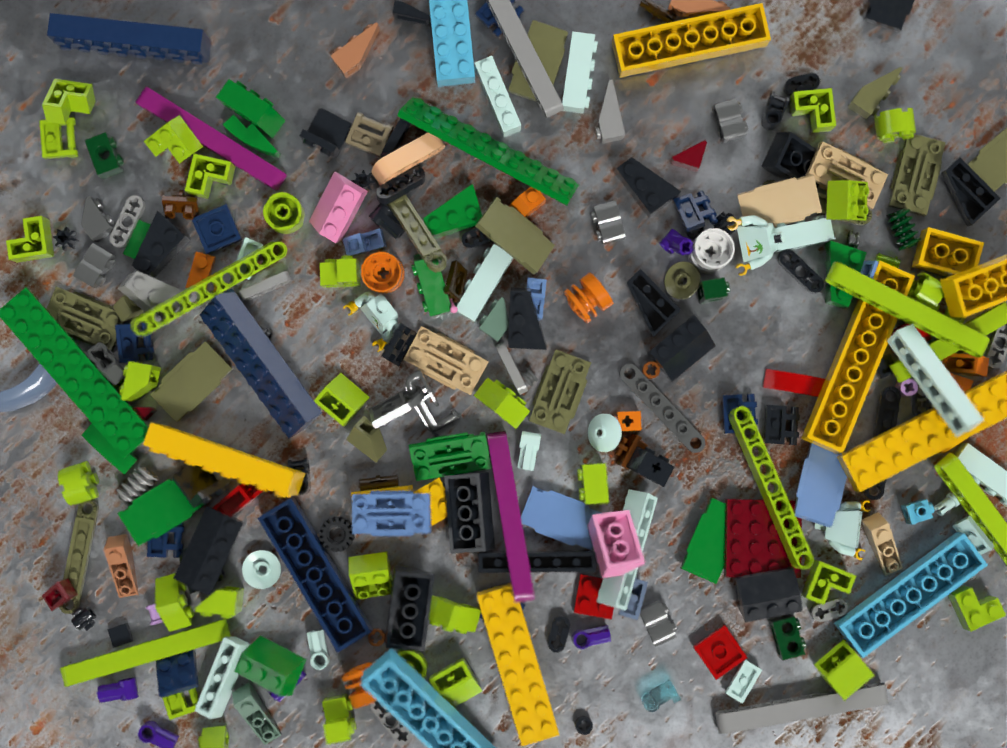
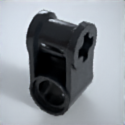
[761,91,790,130]
[288,457,311,495]

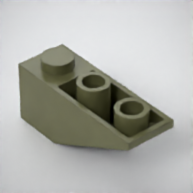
[847,67,903,119]

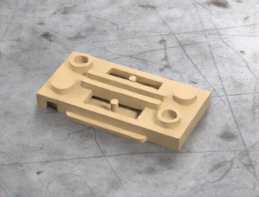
[805,141,888,210]
[737,174,822,228]
[403,326,489,395]

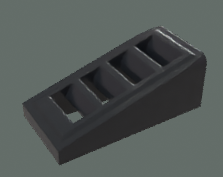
[392,0,431,26]

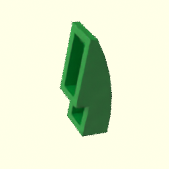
[222,115,281,158]
[82,423,138,475]

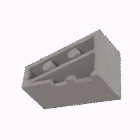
[118,271,193,326]

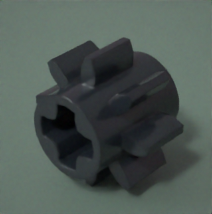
[351,170,376,192]
[714,212,737,235]
[53,227,79,251]
[71,606,96,631]

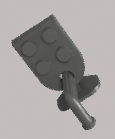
[369,369,460,432]

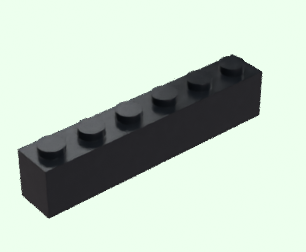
[479,550,596,573]

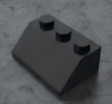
[648,315,716,382]
[736,566,802,623]

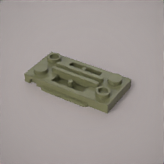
[508,20,568,102]
[967,128,1007,192]
[888,134,946,216]
[475,197,555,275]
[46,286,126,351]
[150,341,233,422]
[529,349,591,434]

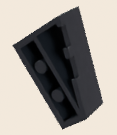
[615,157,681,218]
[941,157,1001,227]
[132,210,190,278]
[627,269,681,337]
[508,287,547,350]

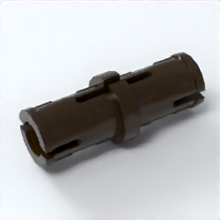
[639,0,677,23]
[359,474,399,491]

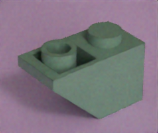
[478,297,509,342]

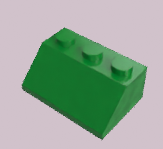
[234,636,307,696]

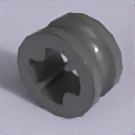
[846,231,860,249]
[520,367,538,386]

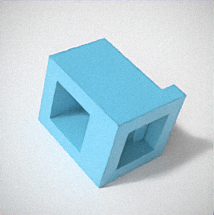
[901,499,935,525]

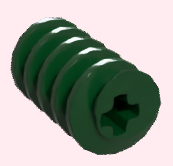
[886,209,921,251]

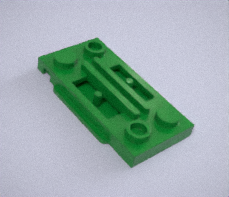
[409,432,492,481]
[117,479,207,547]
[680,498,726,584]

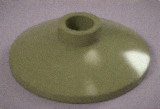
[664,261,701,299]

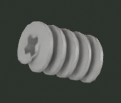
[117,466,159,507]

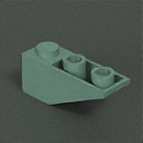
[232,682,281,745]

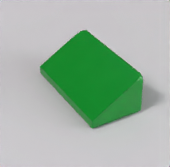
[123,220,151,259]

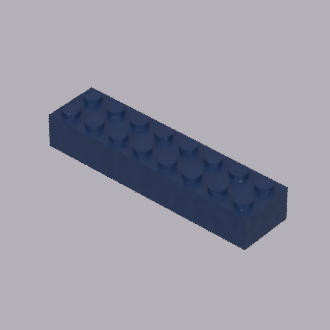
[47,13,211,65]
[200,288,322,439]
[258,497,373,653]

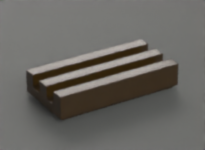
[443,260,468,303]

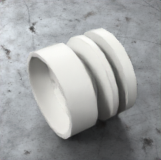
[688,228,735,274]

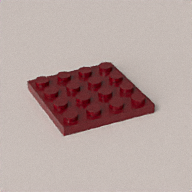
[724,499,802,578]

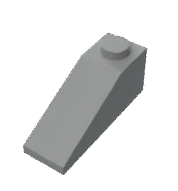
[595,80,625,144]

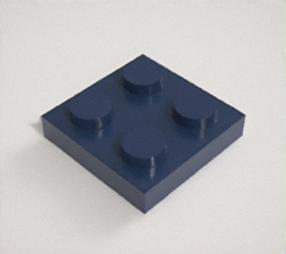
[192,204,243,255]
[156,650,199,698]

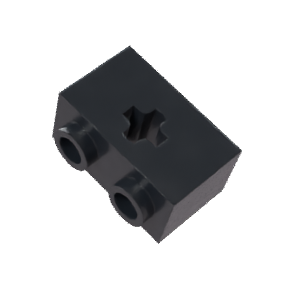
[626,447,674,487]

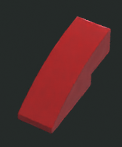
[212,483,264,517]

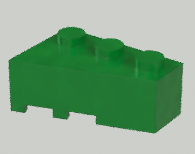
[216,79,286,139]
[423,184,482,239]
[825,240,867,309]
[411,254,451,317]

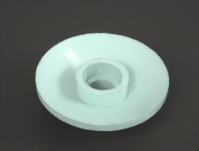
[588,414,622,452]
[242,550,281,589]

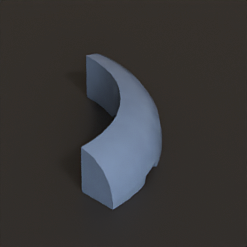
[0,337,74,413]

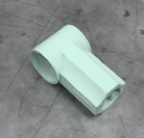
[517,431,541,471]
[307,629,330,670]

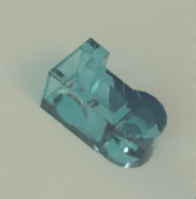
[642,680,681,712]

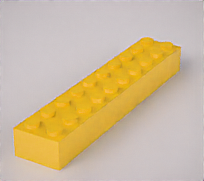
[801,261,915,454]
[836,371,1007,492]

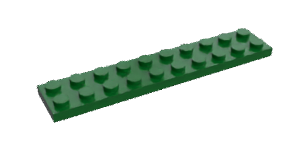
[397,97,580,205]
[0,287,149,459]

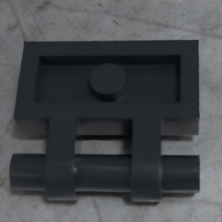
[381,323,417,367]
[764,405,800,445]

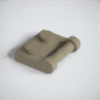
[345,112,394,158]

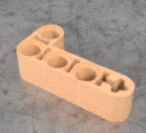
[371,133,446,186]

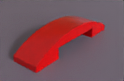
[763,369,826,397]

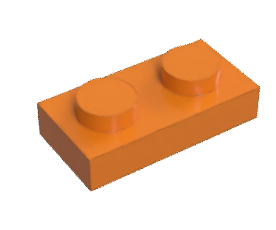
[185,251,216,289]

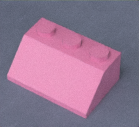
[309,172,368,243]
[587,510,645,578]

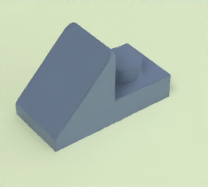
[618,578,648,620]

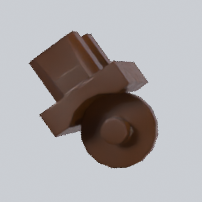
[162,190,199,220]
[615,433,648,468]

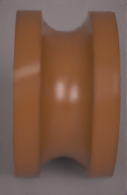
[642,361,660,379]
[368,628,385,647]

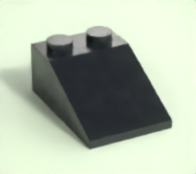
[761,132,819,188]

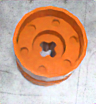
[361,252,405,294]
[563,272,614,324]
[341,661,378,709]

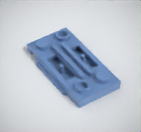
[794,443,847,528]
[521,486,602,550]
[352,490,431,536]

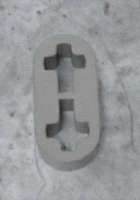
[810,598,848,622]

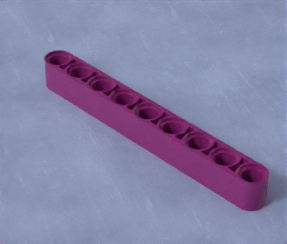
[135,86,287,191]
[487,431,535,603]

